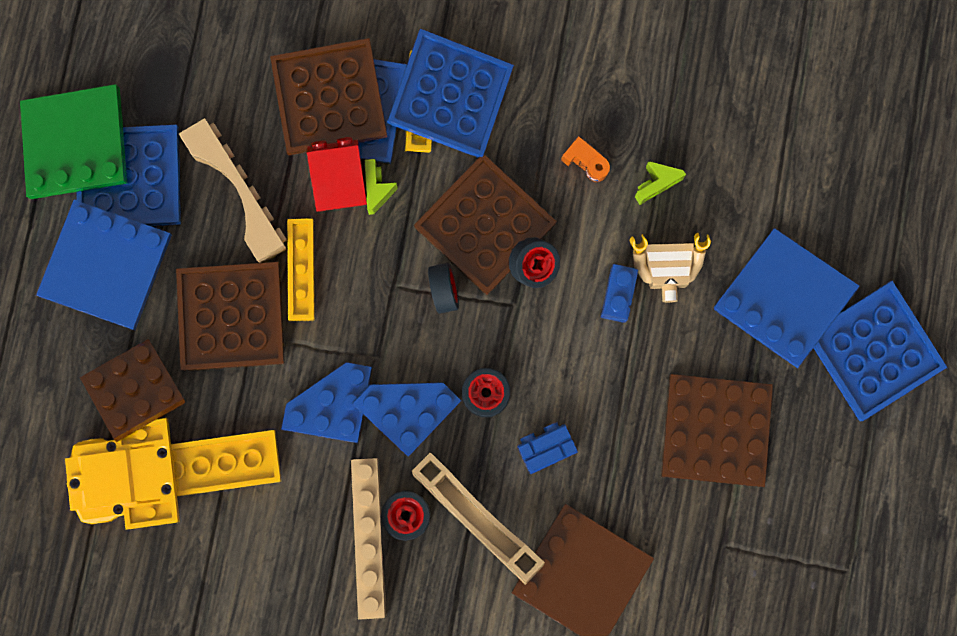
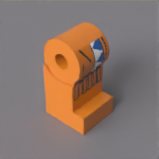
[561,136,610,182]

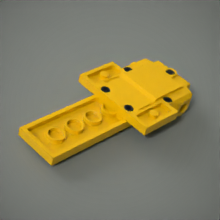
[65,418,282,530]

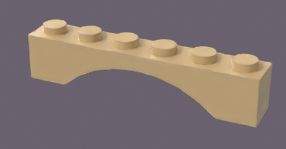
[179,118,287,263]
[412,453,545,585]
[351,458,386,619]

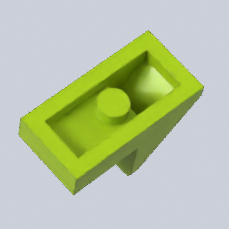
[365,159,398,215]
[635,162,686,205]

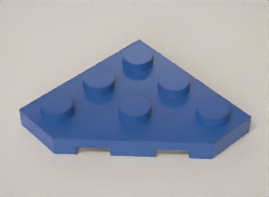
[282,363,372,443]
[352,382,461,457]

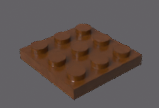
[80,339,186,442]

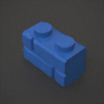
[601,264,638,323]
[517,422,578,474]

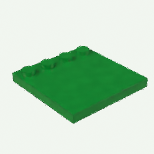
[20,84,127,199]

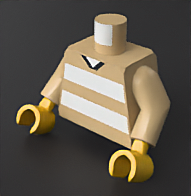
[630,233,711,303]

